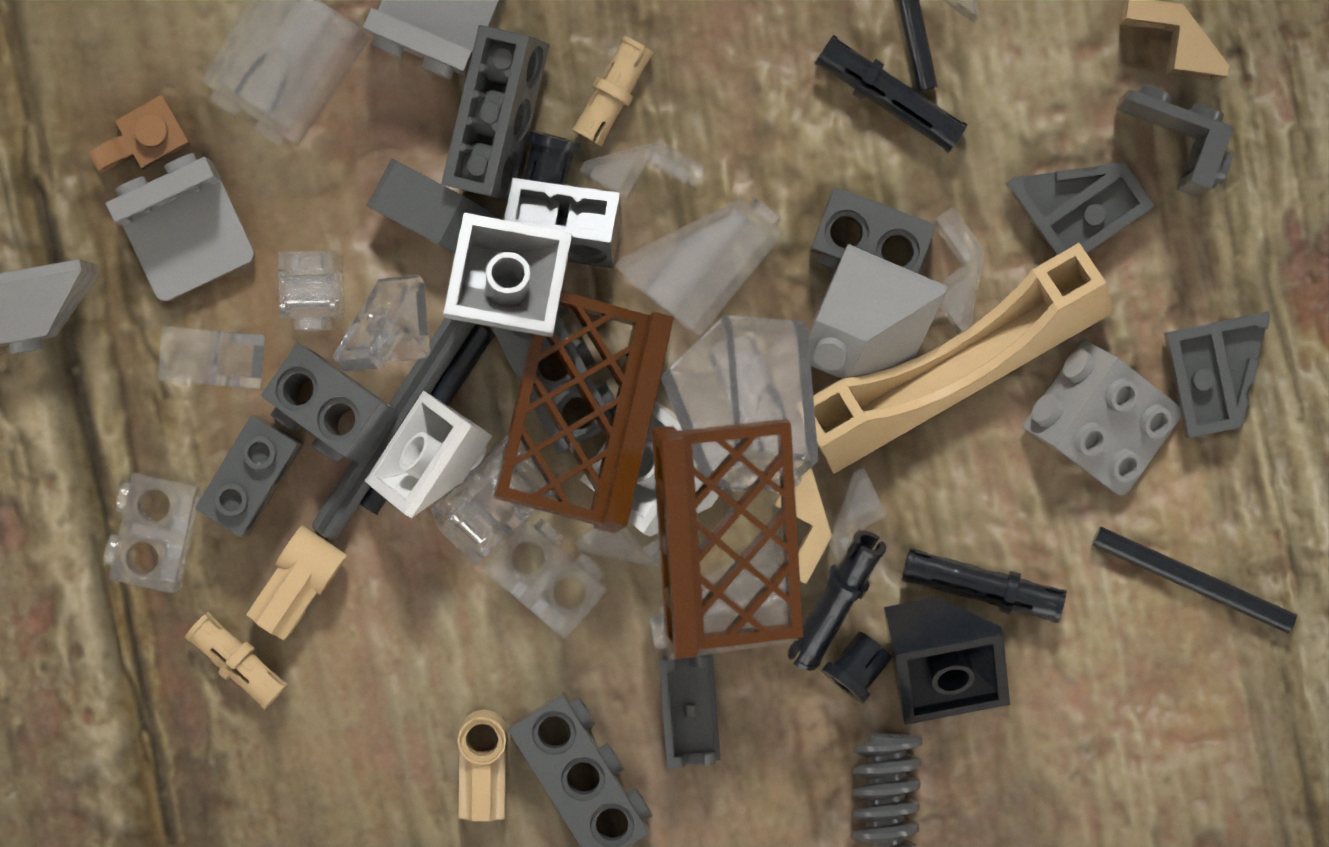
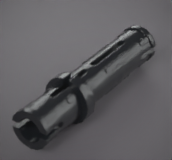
[814,34,968,153]
[787,530,886,671]
[901,547,1067,624]

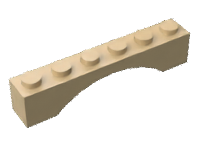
[796,243,1115,474]

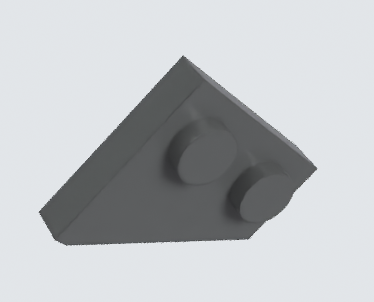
[1005,162,1155,256]
[1164,311,1270,438]

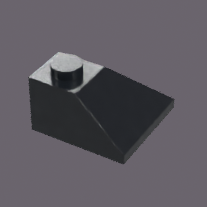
[884,597,1010,725]

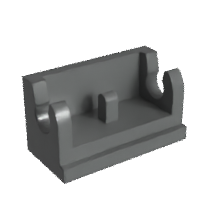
[659,652,721,769]

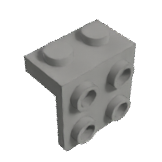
[363,0,500,79]
[106,153,255,301]
[1022,339,1181,495]

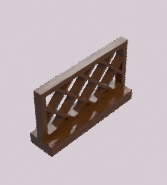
[493,291,674,534]
[652,419,803,659]

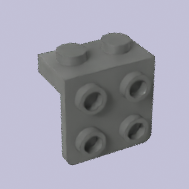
[1116,85,1234,197]

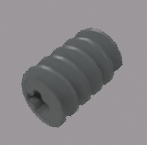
[850,733,922,847]

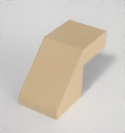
[1119,0,1230,82]
[773,457,832,584]

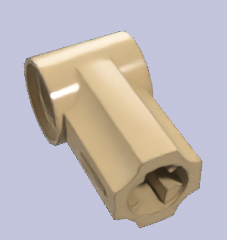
[246,525,347,640]
[457,709,508,821]

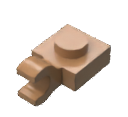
[88,95,190,174]

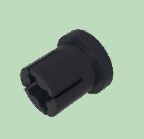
[523,130,582,185]
[821,631,893,704]

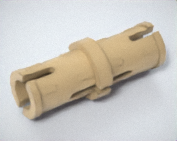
[572,36,654,147]
[185,612,288,710]

